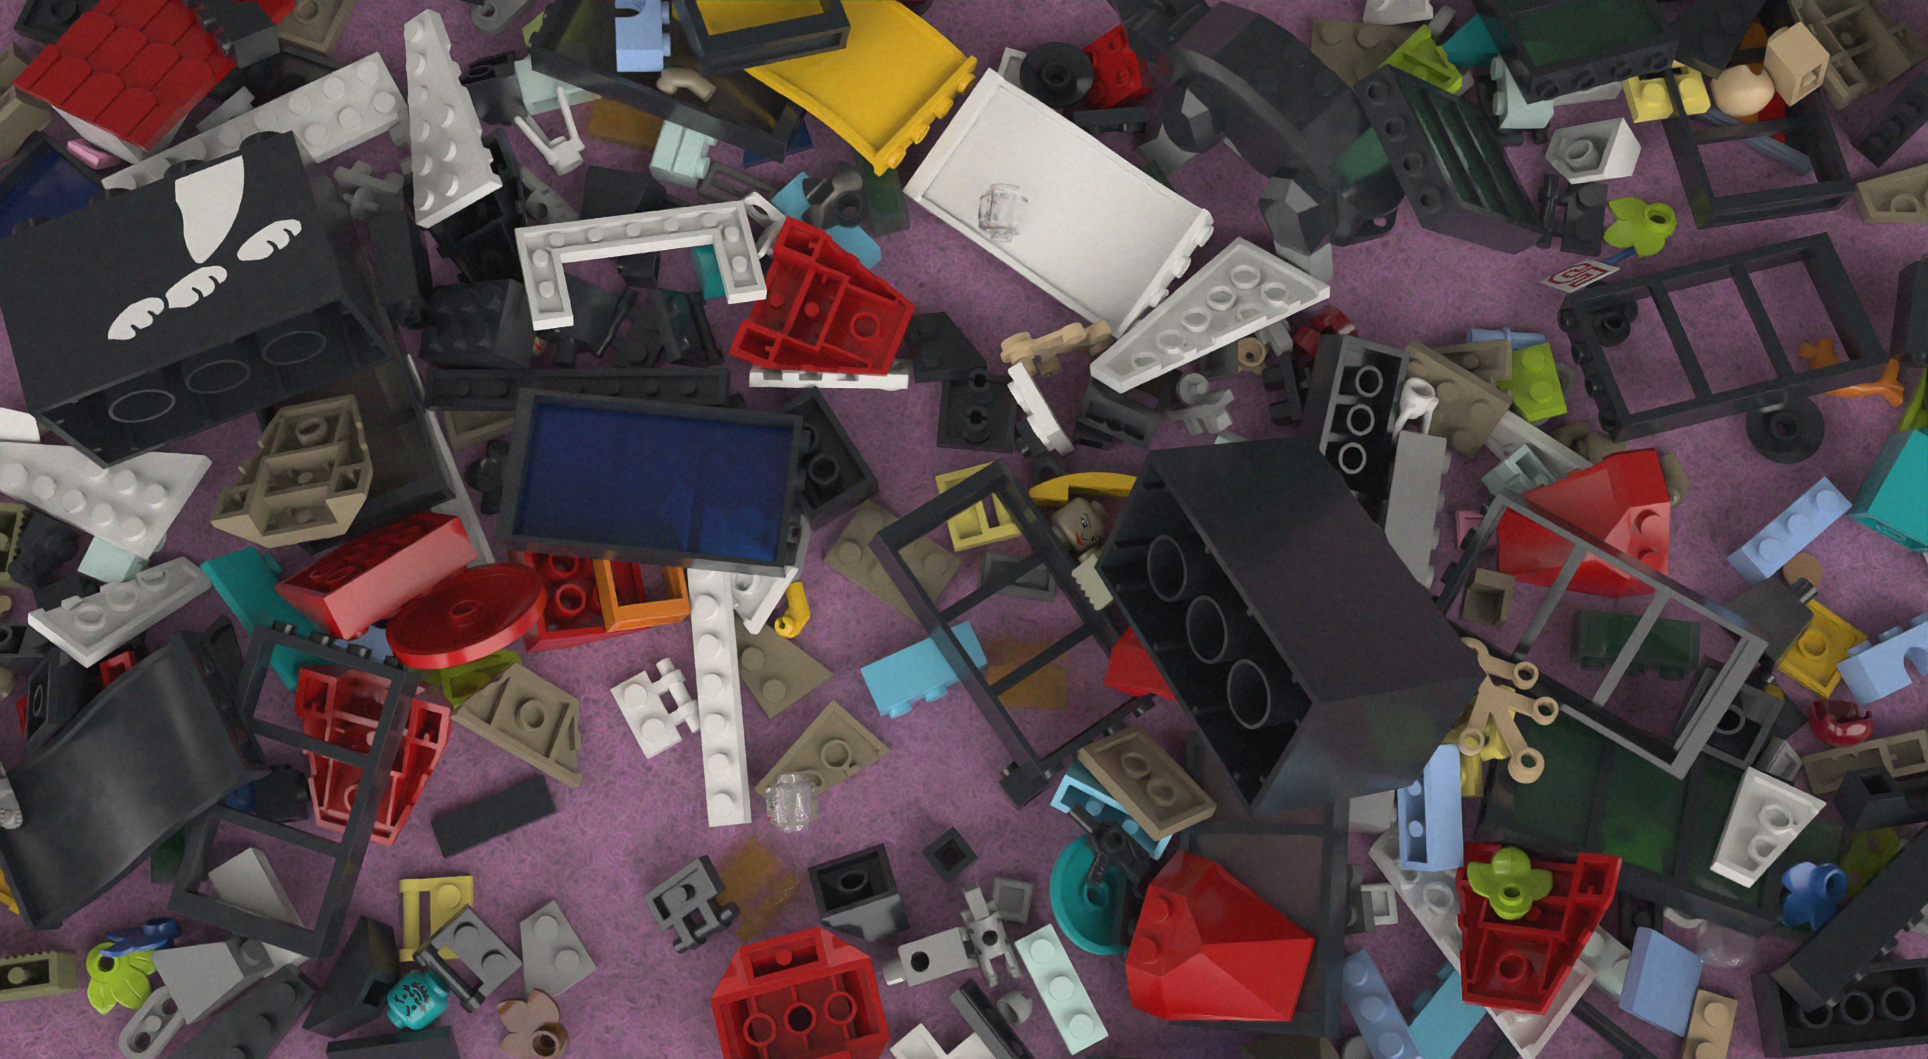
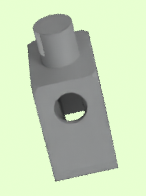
[881,927,980,987]

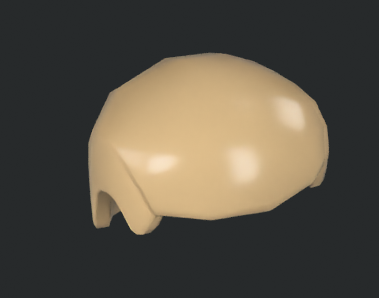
[1710,65,1775,117]

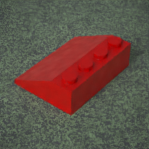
[499,481,652,653]
[274,511,478,641]

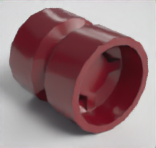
[1290,304,1359,368]

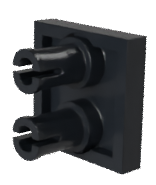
[936,368,1017,454]

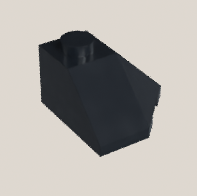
[458,50,528,126]

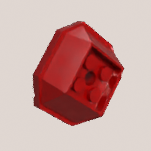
[710,926,891,1059]

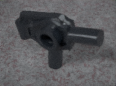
[1066,802,1152,888]

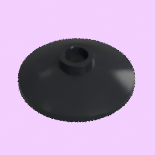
[1019,42,1094,109]
[1746,397,1825,464]

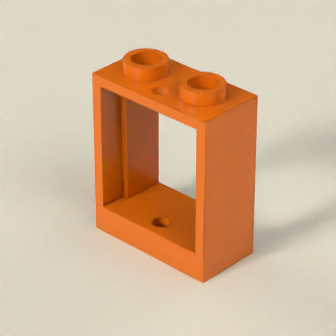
[590,520,692,633]

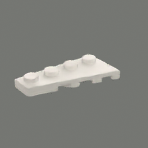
[749,358,912,391]

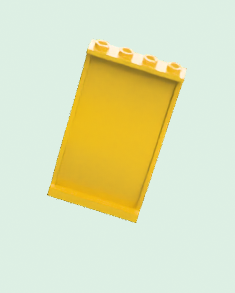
[672,0,978,177]

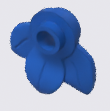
[1781,861,1848,932]
[99,916,182,957]

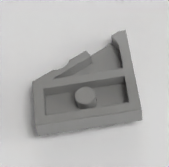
[520,900,598,1000]

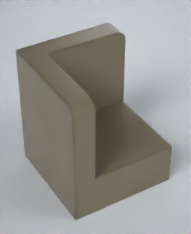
[1462,568,1516,628]

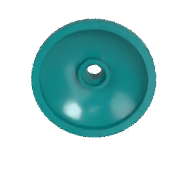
[1050,834,1127,955]

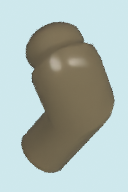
[657,67,716,102]
[1548,420,1590,449]
[1659,452,1690,509]

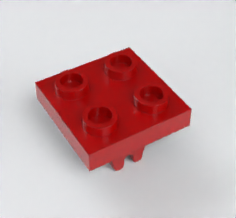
[1081,23,1154,110]

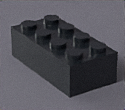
[1298,334,1410,505]
[1750,958,1928,1058]

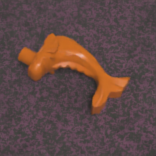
[1798,338,1905,408]

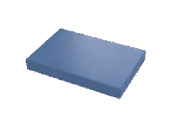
[1618,926,1704,1038]

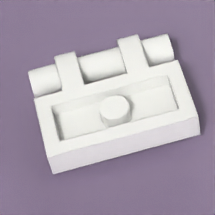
[610,658,701,759]

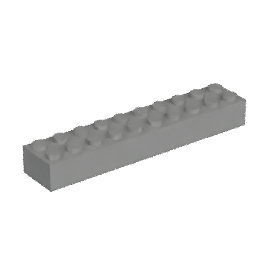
[1349,430,1451,835]

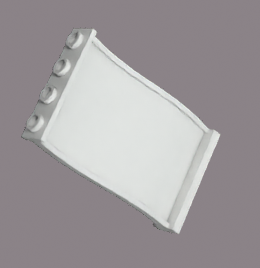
[902,68,1214,341]

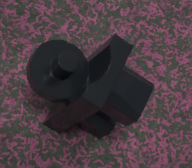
[1261,353,1313,428]

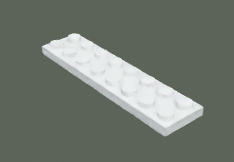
[101,52,409,190]

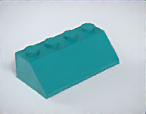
[200,546,342,693]

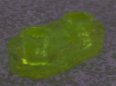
[1837,827,1898,897]

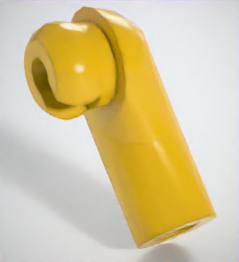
[774,582,811,639]

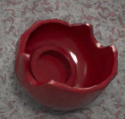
[1808,700,1873,747]

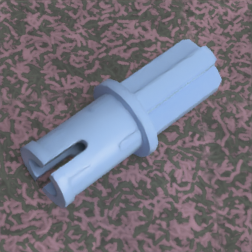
[1467,327,1546,351]

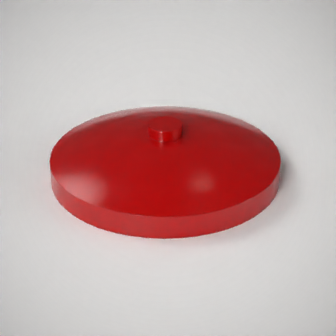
[385,562,548,669]

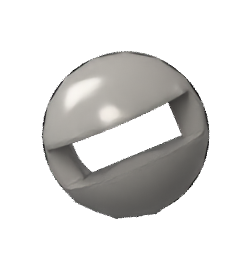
[997,990,1033,1027]

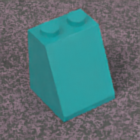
[1845,427,1928,553]

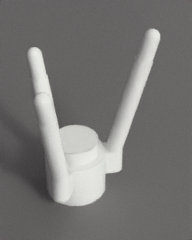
[514,86,585,176]
[1389,378,1439,450]

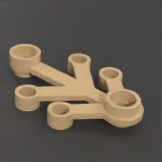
[1000,320,1113,379]
[1457,637,1559,784]

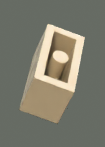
[1763,21,1830,106]

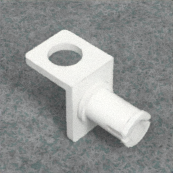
[741,192,786,260]

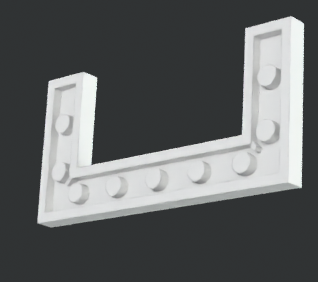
[515,200,767,331]

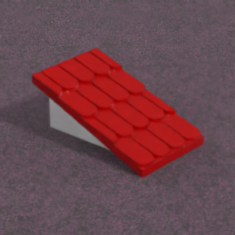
[12,0,297,164]

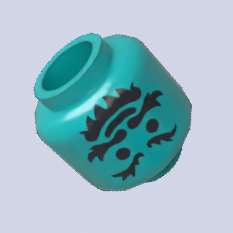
[387,969,450,1030]

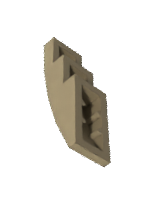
[1801,729,1928,796]

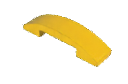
[1029,472,1137,508]

